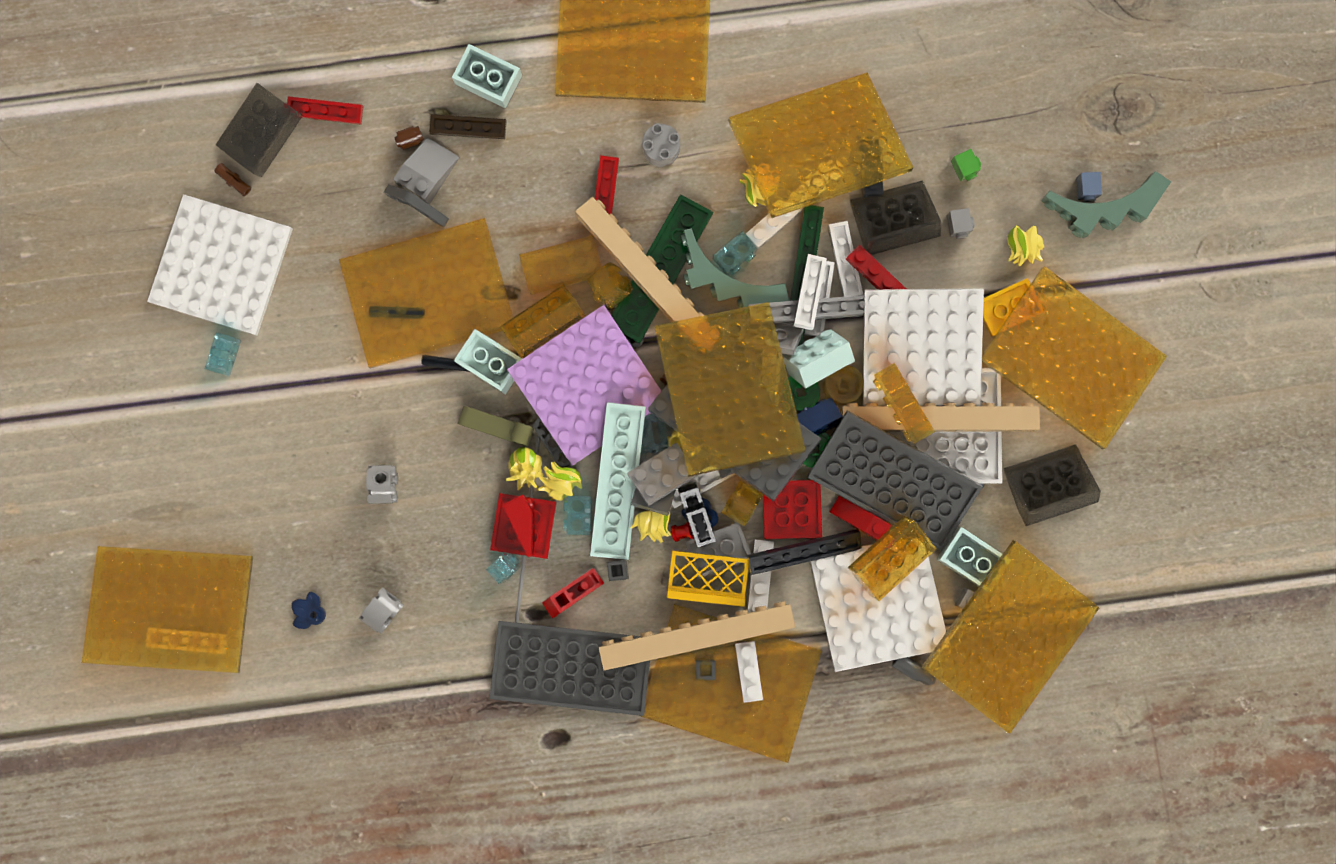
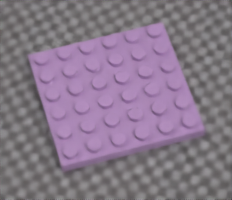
[507,305,661,466]

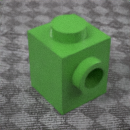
[951,149,981,181]

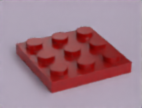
[763,480,822,539]
[490,493,557,559]

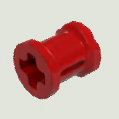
[671,521,694,542]

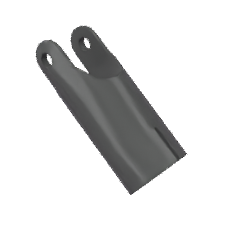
[892,657,936,685]

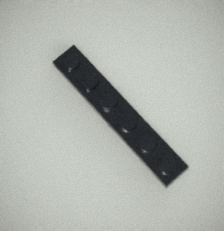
[747,529,862,575]

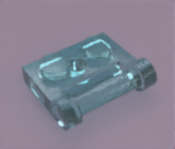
[640,414,669,455]

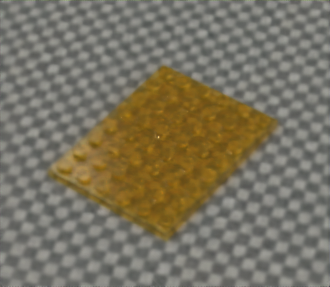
[555,0,710,103]
[728,72,914,218]
[339,218,516,369]
[982,266,1167,450]
[655,302,806,477]
[921,540,1099,734]
[81,546,253,673]
[641,604,822,763]

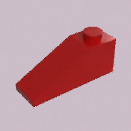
[502,495,534,557]
[829,496,891,542]
[542,568,604,619]

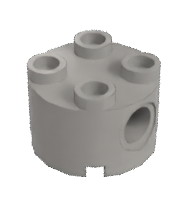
[642,123,680,167]
[366,465,398,504]
[358,588,403,634]

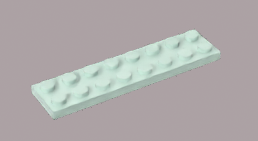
[590,402,646,560]

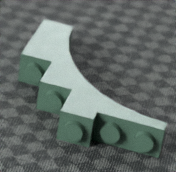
[1041,171,1171,238]
[681,228,789,314]

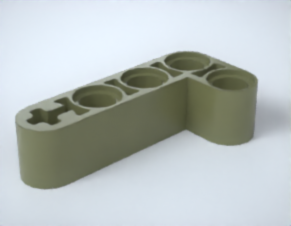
[458,406,534,447]

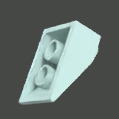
[454,329,522,395]

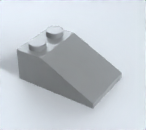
[393,137,459,204]

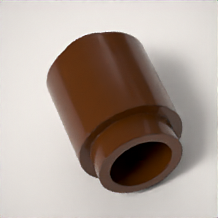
[394,126,424,150]

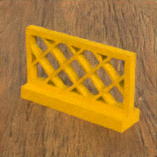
[667,550,748,607]

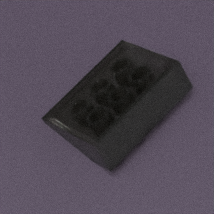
[216,83,303,177]
[850,180,941,255]
[1004,444,1101,526]

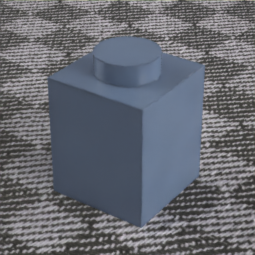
[1076,172,1102,202]

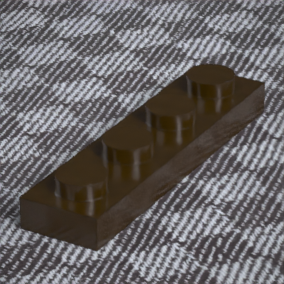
[429,114,507,140]

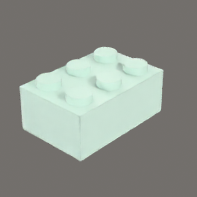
[452,44,522,108]
[782,329,855,388]
[936,527,1011,592]

